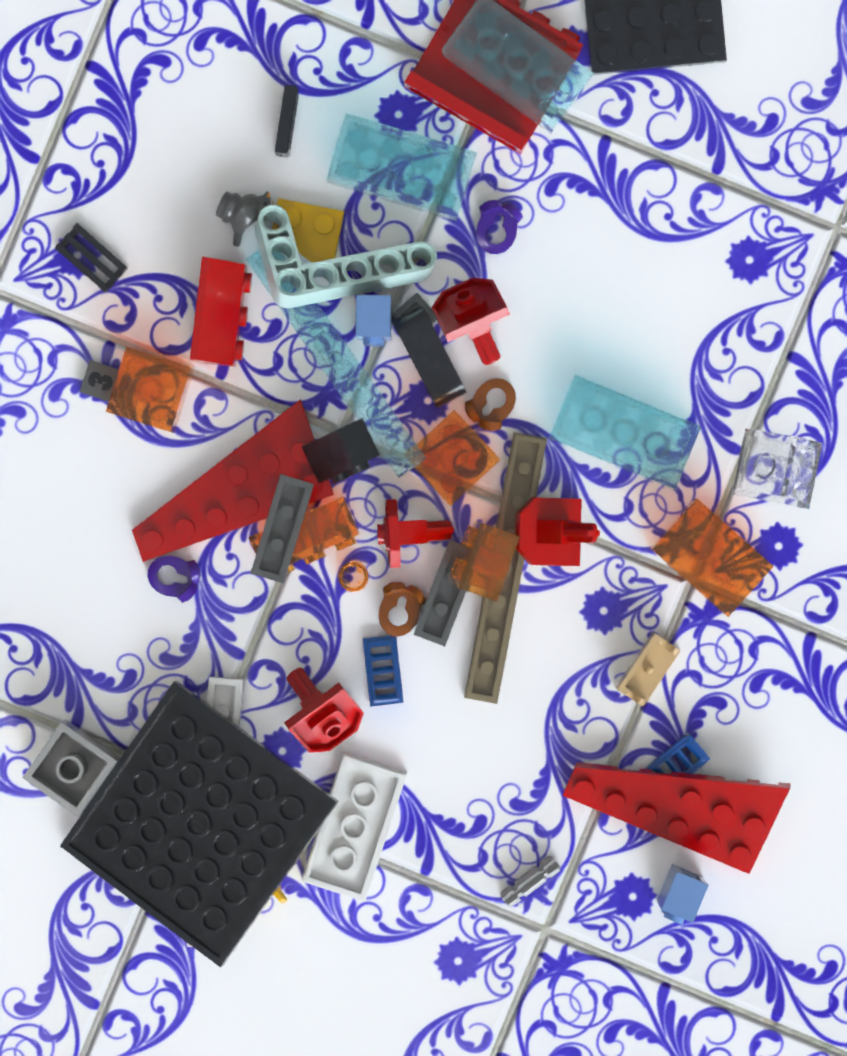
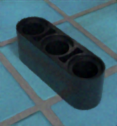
[392,306,467,408]

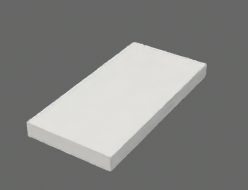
[301,752,407,902]

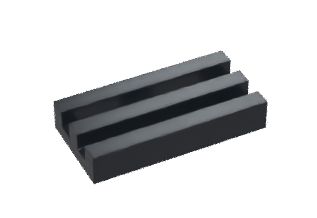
[274,85,299,158]
[55,223,128,293]

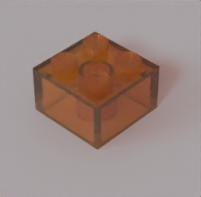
[106,347,194,433]
[404,410,500,506]
[450,521,520,602]

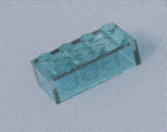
[442,0,593,134]
[326,113,477,222]
[548,375,701,490]

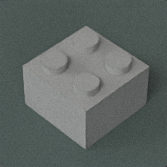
[22,719,121,817]

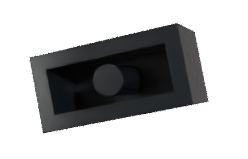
[302,418,380,484]

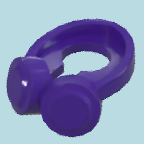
[476,200,523,254]
[147,556,201,603]

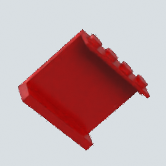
[404,0,583,155]

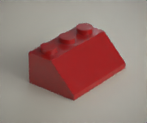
[190,257,252,367]

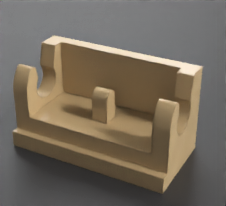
[615,632,681,706]

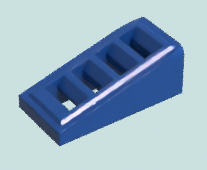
[363,635,404,707]
[644,732,710,774]

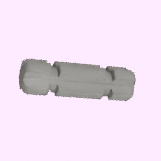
[500,856,561,907]

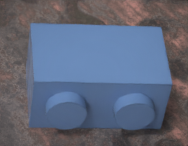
[356,295,392,347]
[656,864,709,925]

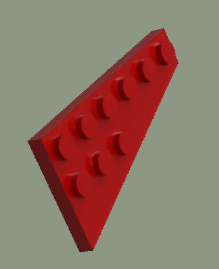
[132,399,334,562]
[563,762,791,874]

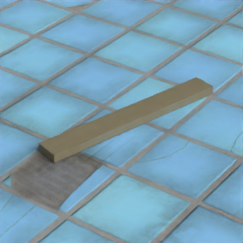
[464,432,547,704]

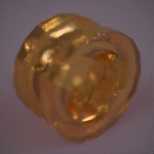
[338,562,369,592]

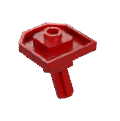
[431,278,510,365]
[515,497,600,566]
[377,499,454,568]
[284,667,364,753]

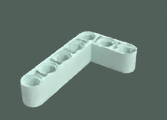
[255,205,437,308]

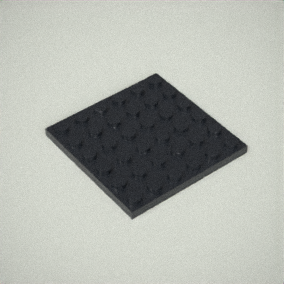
[60,681,339,968]

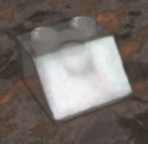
[732,428,823,510]

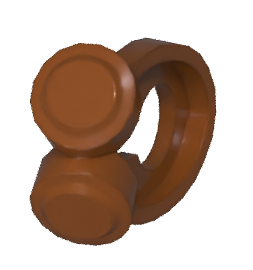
[465,378,516,431]
[378,582,426,637]

